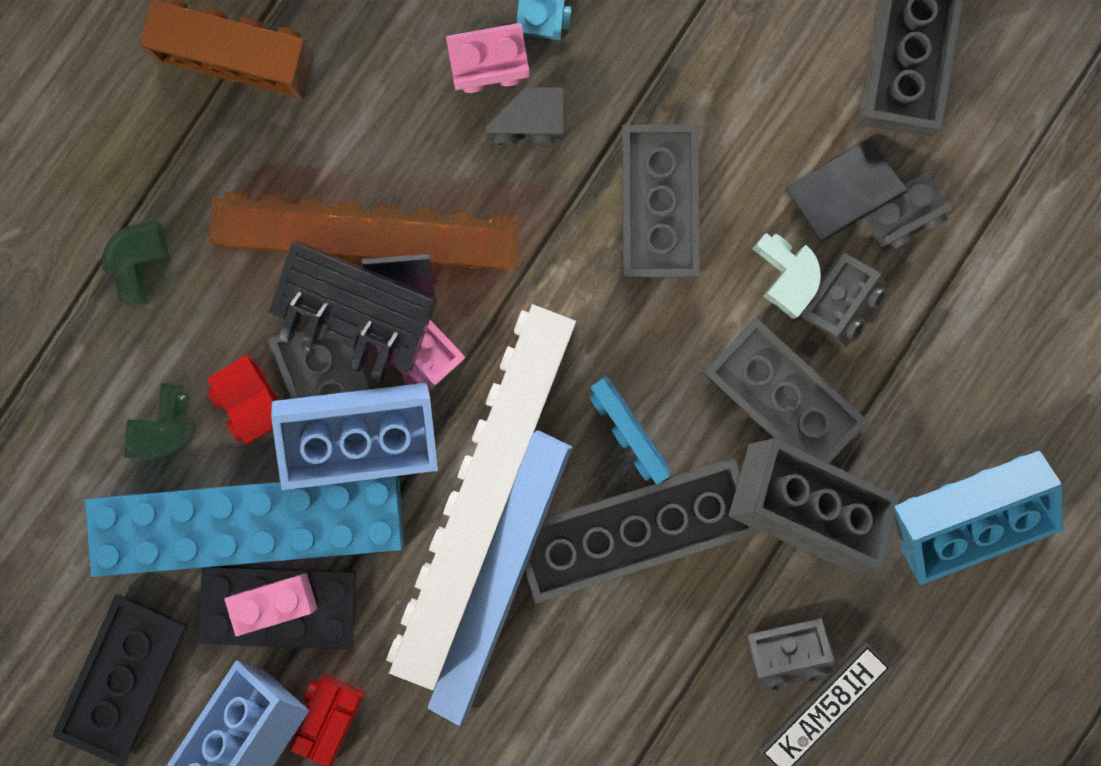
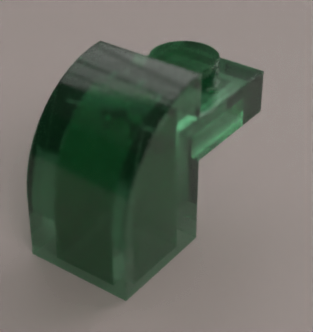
[102,220,171,308]
[124,383,196,459]

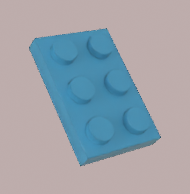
[589,376,671,485]

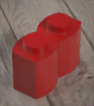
[207,355,278,445]

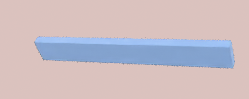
[428,431,573,726]

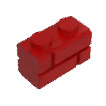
[288,674,366,766]

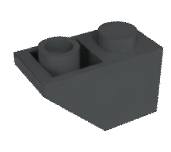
[486,88,563,146]

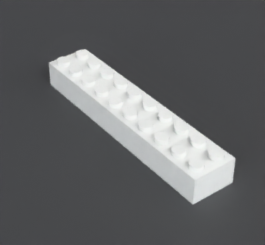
[386,304,576,690]

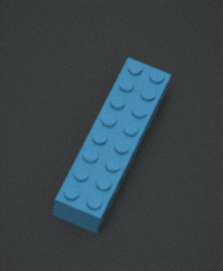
[85,476,405,577]

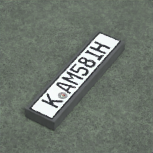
[757,641,893,766]

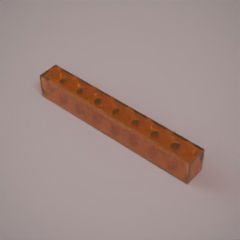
[208,192,520,272]

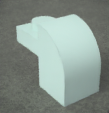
[753,233,821,319]

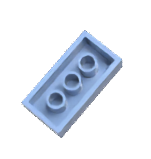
[271,383,438,490]
[167,660,309,766]

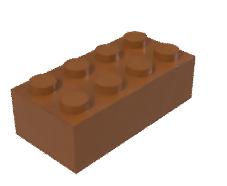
[140,0,314,99]

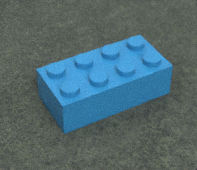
[894,450,1064,585]

